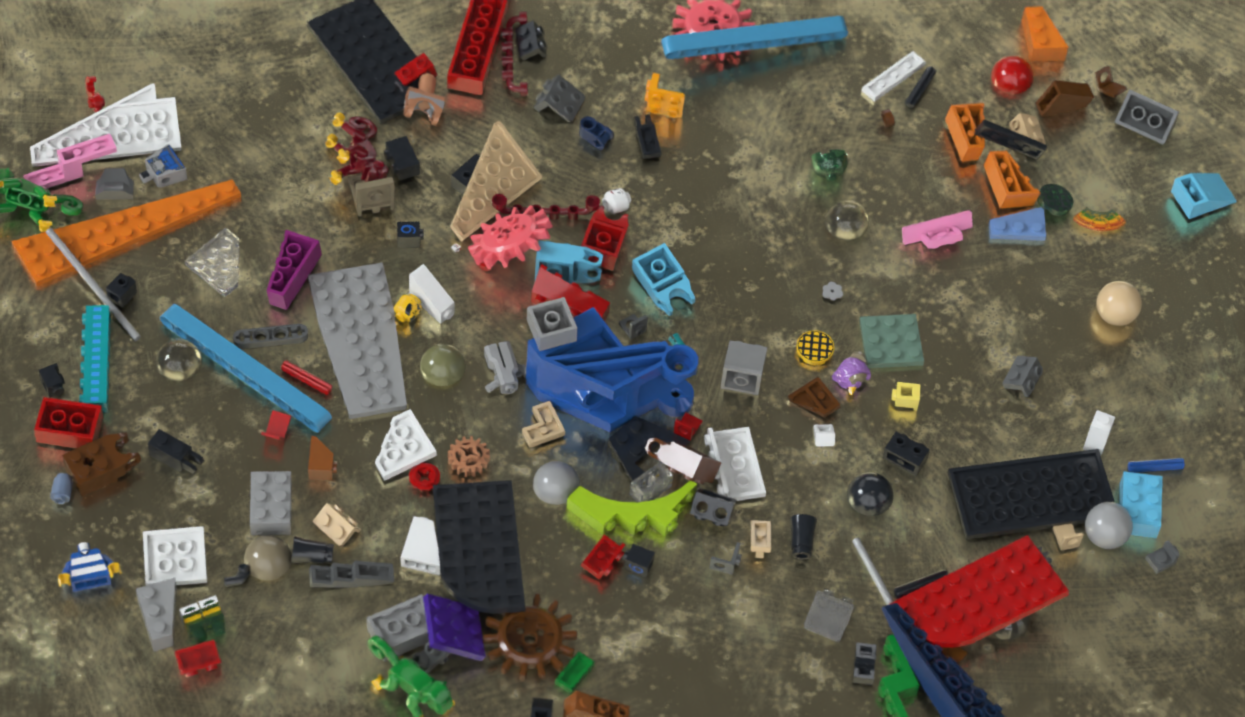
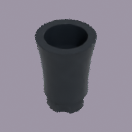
[790,514,817,560]
[291,536,334,564]

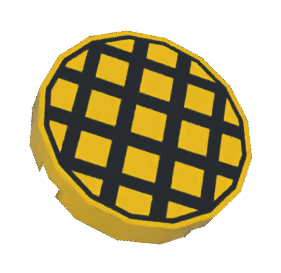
[796,330,834,366]

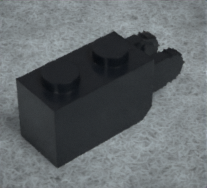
[148,429,205,474]

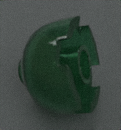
[811,149,848,181]

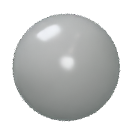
[533,461,580,505]
[1085,502,1133,549]

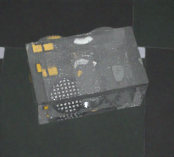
[629,462,673,502]

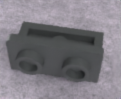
[1002,356,1043,397]

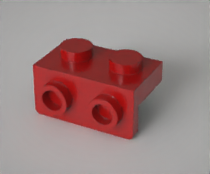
[580,534,626,580]
[174,640,222,678]

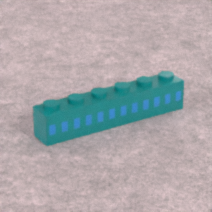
[79,305,111,413]

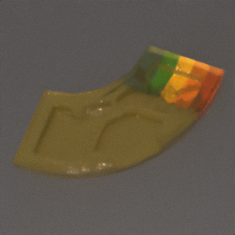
[1073,207,1126,231]

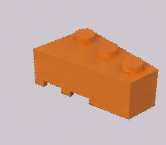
[1022,6,1069,62]
[945,103,985,161]

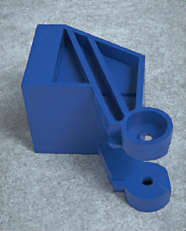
[526,307,698,432]

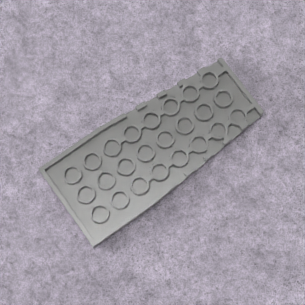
[308,263,407,419]

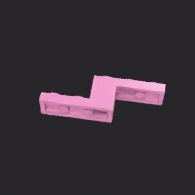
[23,134,117,188]

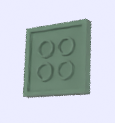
[859,314,924,368]

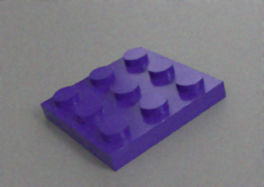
[423,593,486,661]

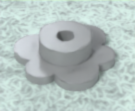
[822,281,843,301]

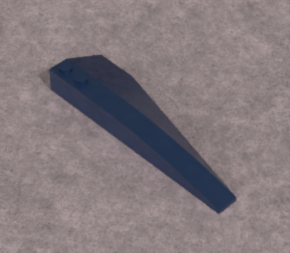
[881,603,1006,717]

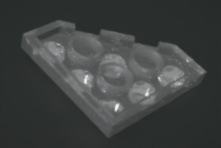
[185,228,239,297]

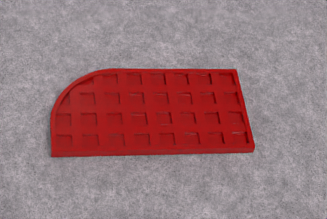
[889,535,1069,648]

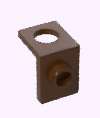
[1095,65,1127,98]

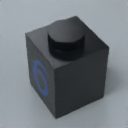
[397,221,424,248]
[623,544,655,578]

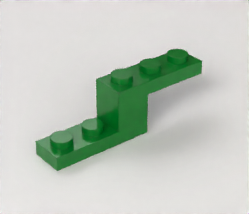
[878,634,919,717]

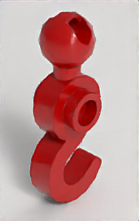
[85,76,105,113]

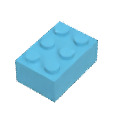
[1119,471,1163,538]

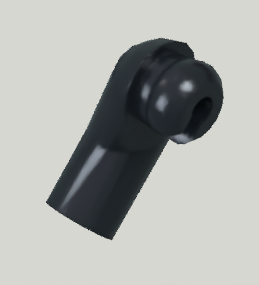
[224,564,250,587]

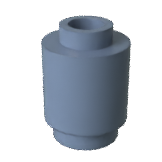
[50,473,74,504]

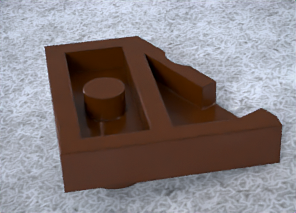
[788,377,841,418]

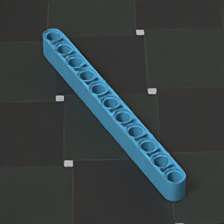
[661,16,848,59]
[160,304,332,433]

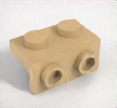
[1009,112,1046,144]
[312,503,361,547]

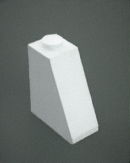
[409,264,455,324]
[1083,410,1115,455]
[401,516,440,575]

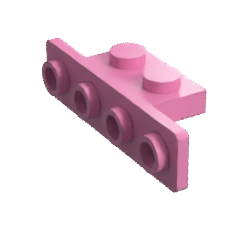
[902,210,972,249]

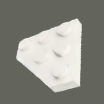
[375,409,437,481]

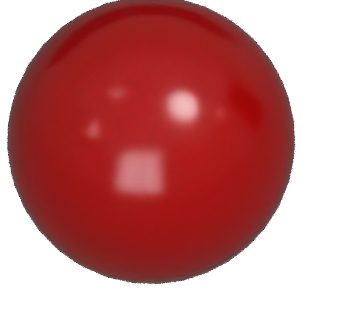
[991,56,1034,94]

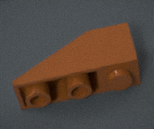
[563,691,630,717]

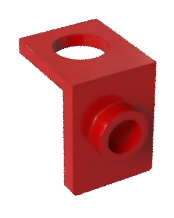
[261,410,291,441]
[673,412,703,442]

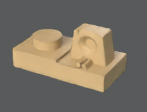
[750,520,771,558]

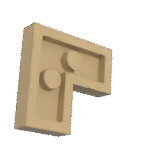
[522,401,566,448]

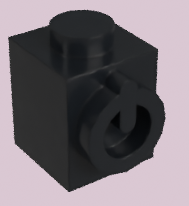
[106,273,137,308]

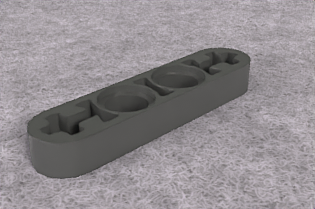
[233,324,308,349]

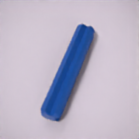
[1127,458,1185,473]

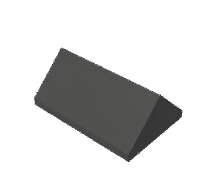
[1115,89,1179,145]

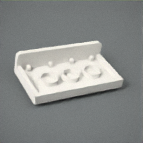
[704,427,766,501]

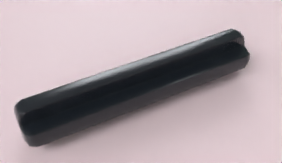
[905,66,936,108]
[893,570,948,599]

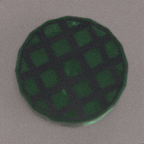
[1037,184,1074,216]

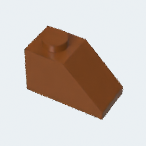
[308,436,337,481]

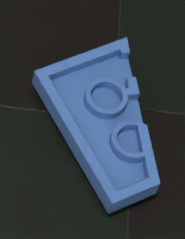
[989,206,1046,241]

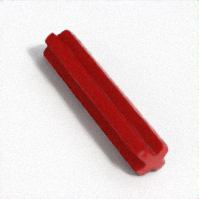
[281,360,333,395]

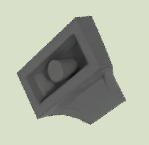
[95,168,134,200]

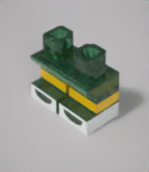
[179,595,226,644]

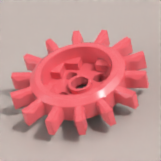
[672,0,755,61]
[468,205,553,269]

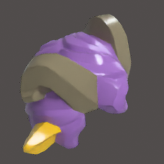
[831,351,871,395]

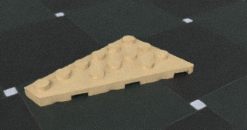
[450,120,543,242]

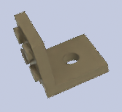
[348,174,395,216]

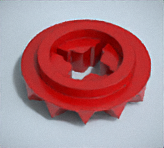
[409,463,440,492]

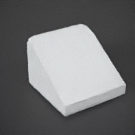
[813,424,835,446]

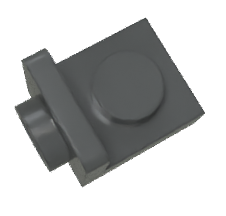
[1145,540,1179,574]

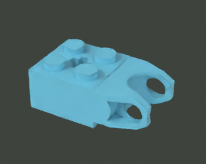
[535,241,603,284]
[632,243,695,316]

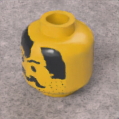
[393,294,422,323]

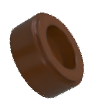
[881,109,895,128]

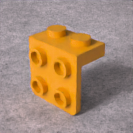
[644,73,685,118]

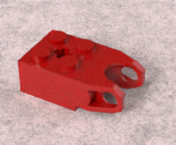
[581,206,629,271]

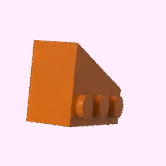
[984,150,1040,209]

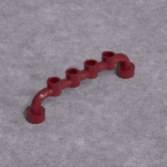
[502,11,528,96]
[492,194,600,220]

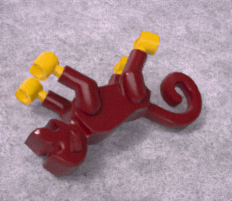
[325,112,389,185]

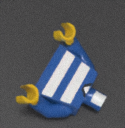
[58,542,122,592]

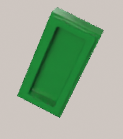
[555,651,595,694]

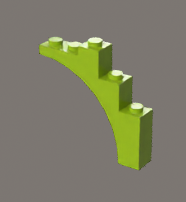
[567,481,697,537]

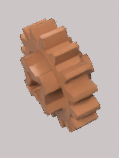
[448,436,490,477]

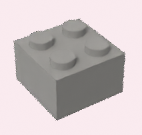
[527,297,577,351]

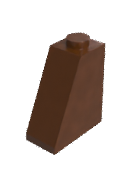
[1035,80,1094,117]

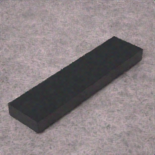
[975,119,1047,159]

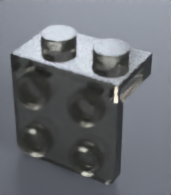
[804,588,857,642]

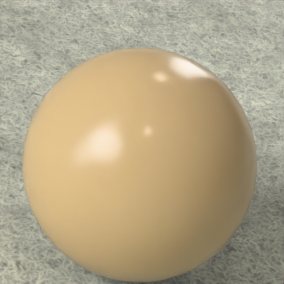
[1096,281,1142,326]

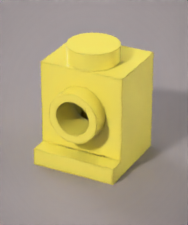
[891,382,920,411]

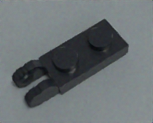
[634,114,661,159]

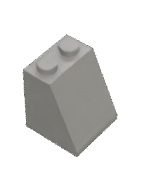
[721,340,767,395]

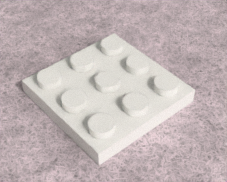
[143,526,207,586]

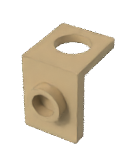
[1053,523,1083,551]

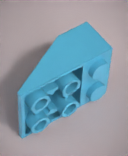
[1171,173,1237,219]

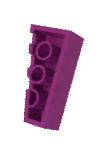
[266,230,322,310]

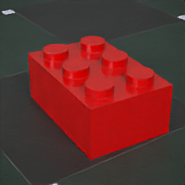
[34,397,104,448]

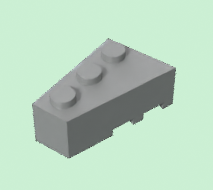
[136,578,177,652]

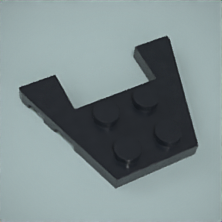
[608,416,690,490]

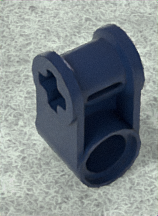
[579,116,614,150]

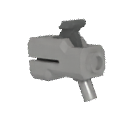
[484,341,527,394]

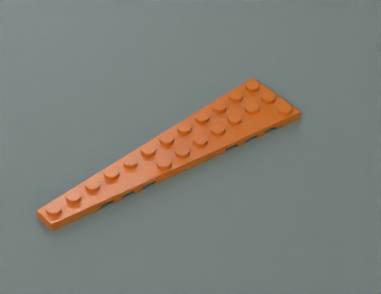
[12,179,241,286]

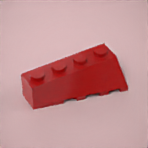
[531,264,610,321]

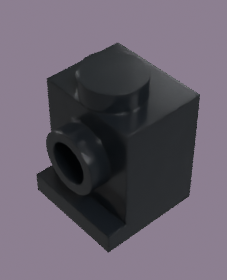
[38,363,65,398]

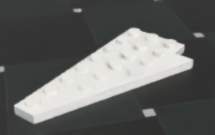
[30,83,182,167]

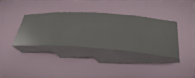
[309,561,394,588]

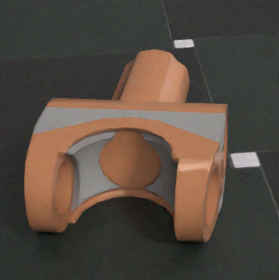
[404,73,445,126]

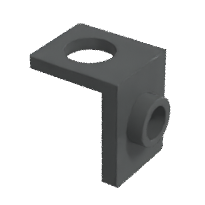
[619,314,648,339]
[710,542,742,575]

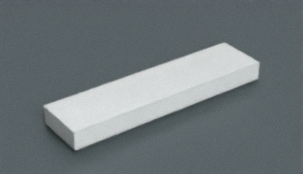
[862,51,926,102]

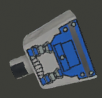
[139,144,187,188]

